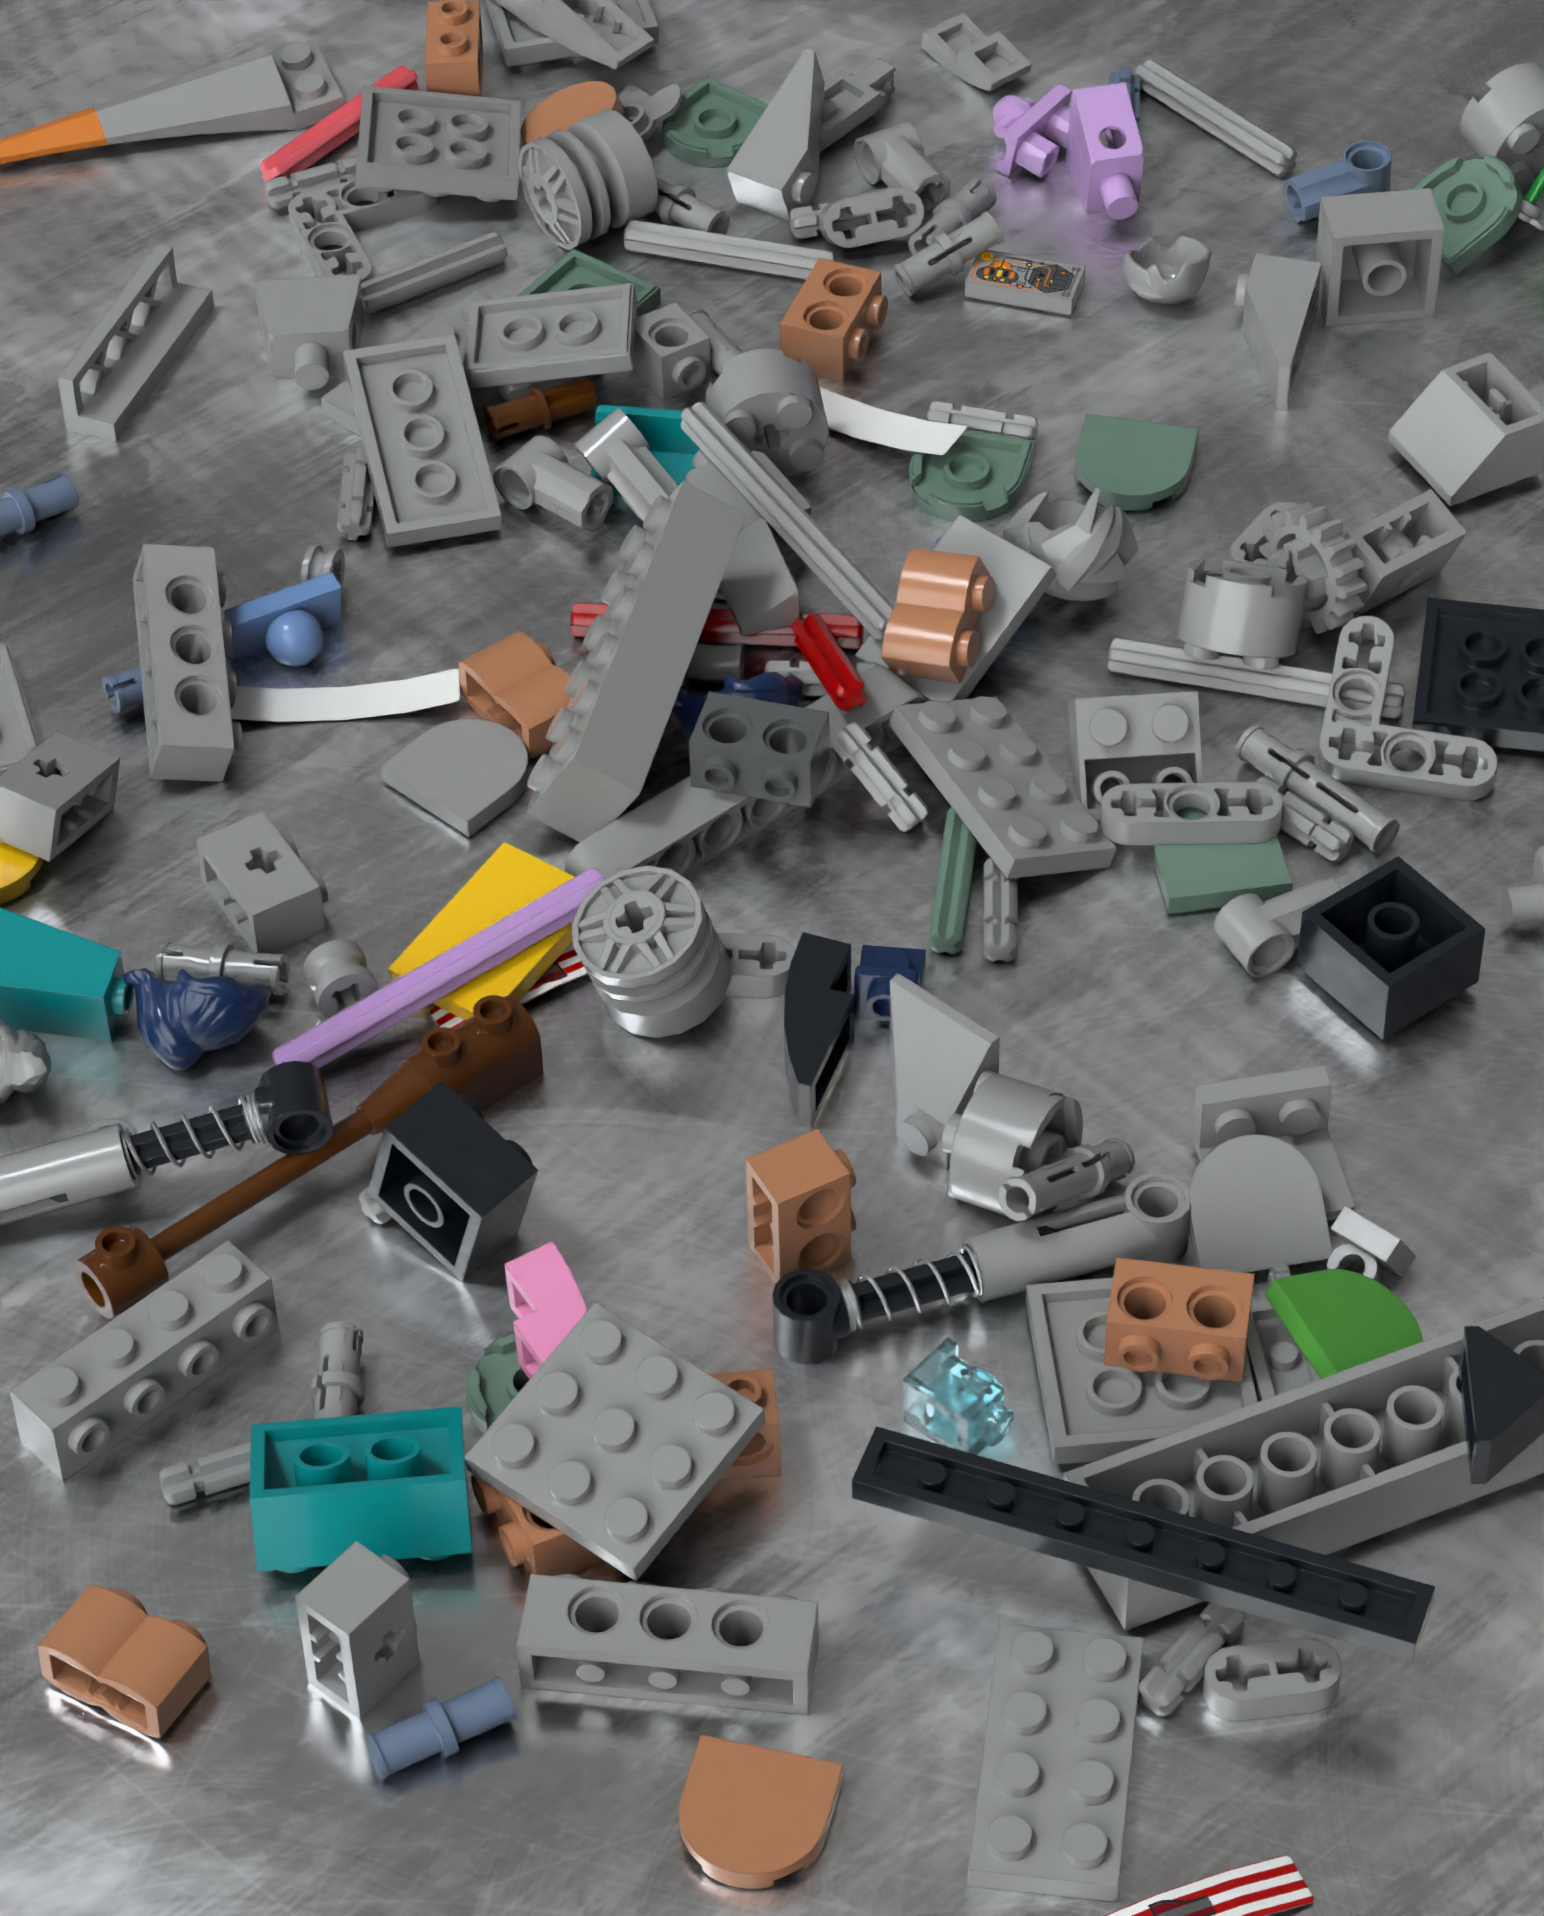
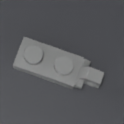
[820,58,896,152]

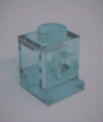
[903,1337,1014,1455]

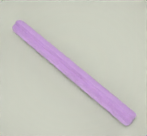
[272,868,606,1069]

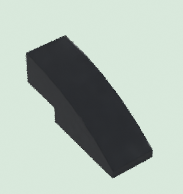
[784,932,855,1130]

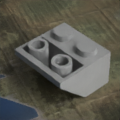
[1388,352,1544,506]
[1067,691,1203,821]

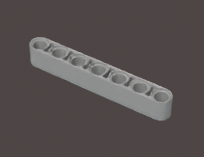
[564,666,928,879]

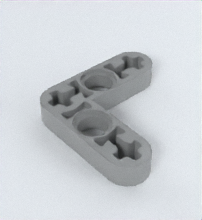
[288,180,439,283]
[1319,616,1497,801]

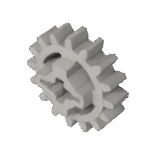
[1259,502,1367,634]

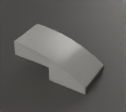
[920,12,1032,91]

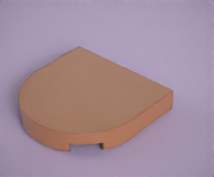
[679,1734,844,1889]

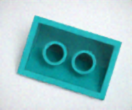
[250,1406,472,1573]

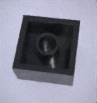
[1297,856,1485,1040]
[367,1081,538,1282]

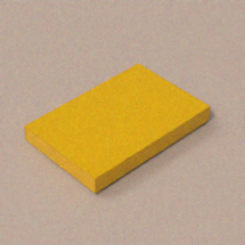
[388,842,575,1021]

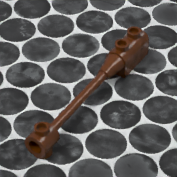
[73,995,544,1321]

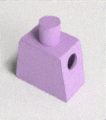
[1066,82,1144,220]

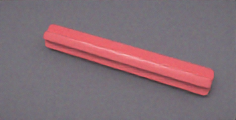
[260,66,419,182]

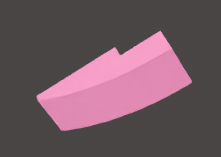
[504,1241,587,1379]

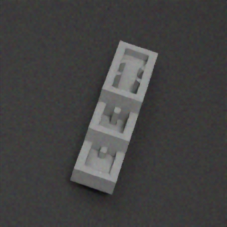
[495,0,655,69]

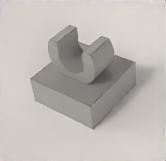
[1327,1206,1416,1284]

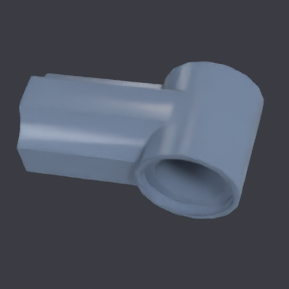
[1283,140,1392,224]

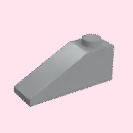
[726,48,825,222]
[1235,253,1322,410]

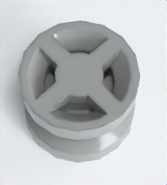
[302,939,379,1018]

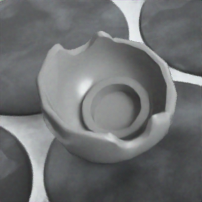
[1121,235,1212,305]

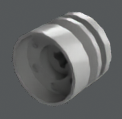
[518,108,658,250]
[572,865,731,1038]

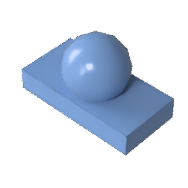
[223,572,341,667]

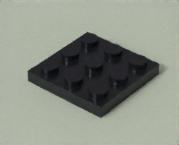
[1412,597,1544,752]

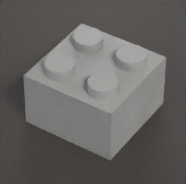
[1315,188,1444,327]

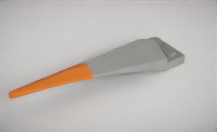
[0,39,345,164]

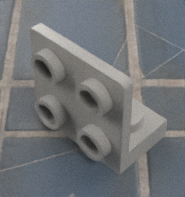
[1192,1065,1355,1221]

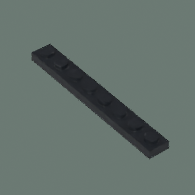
[852,1426,1435,1661]

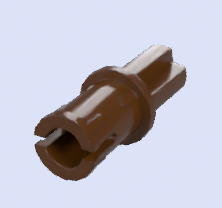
[483,377,597,442]

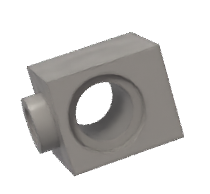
[633,302,711,401]

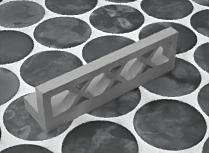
[57,244,214,442]

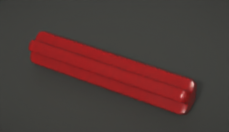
[791,613,868,712]

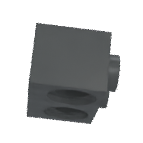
[689,691,830,807]

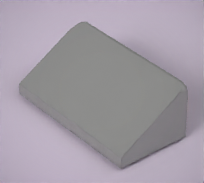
[720,518,799,636]

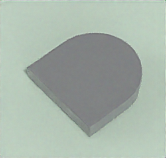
[380,719,529,837]
[1188,1135,1332,1273]

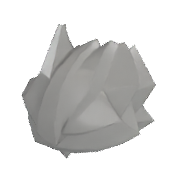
[1003,488,1138,601]

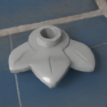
[619,84,682,144]

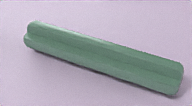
[929,807,978,955]

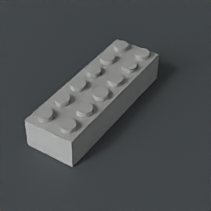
[526,480,746,842]

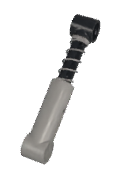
[0,1061,333,1226]
[772,1172,1191,1365]

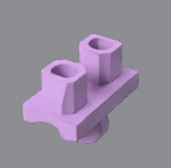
[993,83,1072,178]

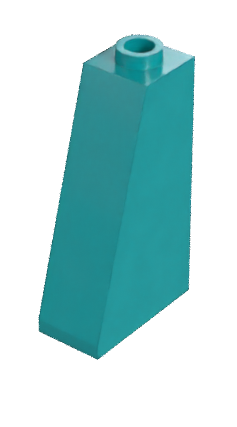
[0,907,134,1041]

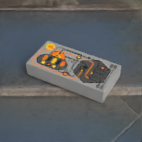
[965,250,1086,315]

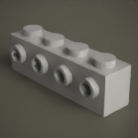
[10,1240,279,1482]

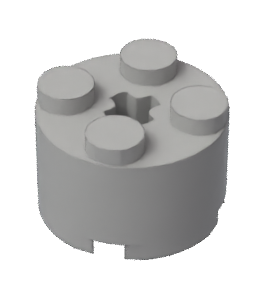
[1460,62,1544,191]
[706,348,829,478]
[1177,559,1307,669]
[941,1070,1083,1221]

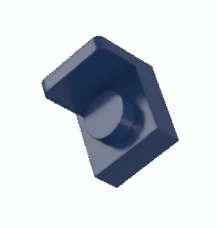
[854,945,926,1021]

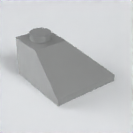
[890,973,1000,1170]

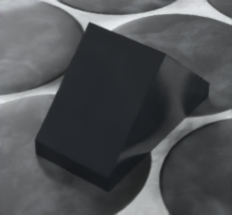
[1458,1326,1544,1484]

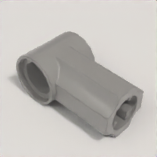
[854,121,951,216]
[574,407,678,522]
[493,435,614,531]
[1214,878,1342,978]

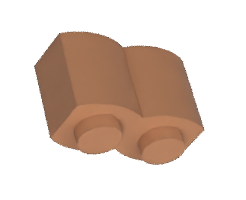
[881,548,995,684]
[458,631,572,760]
[37,1584,211,1738]

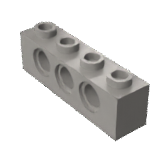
[133,543,242,782]
[516,1574,819,1715]

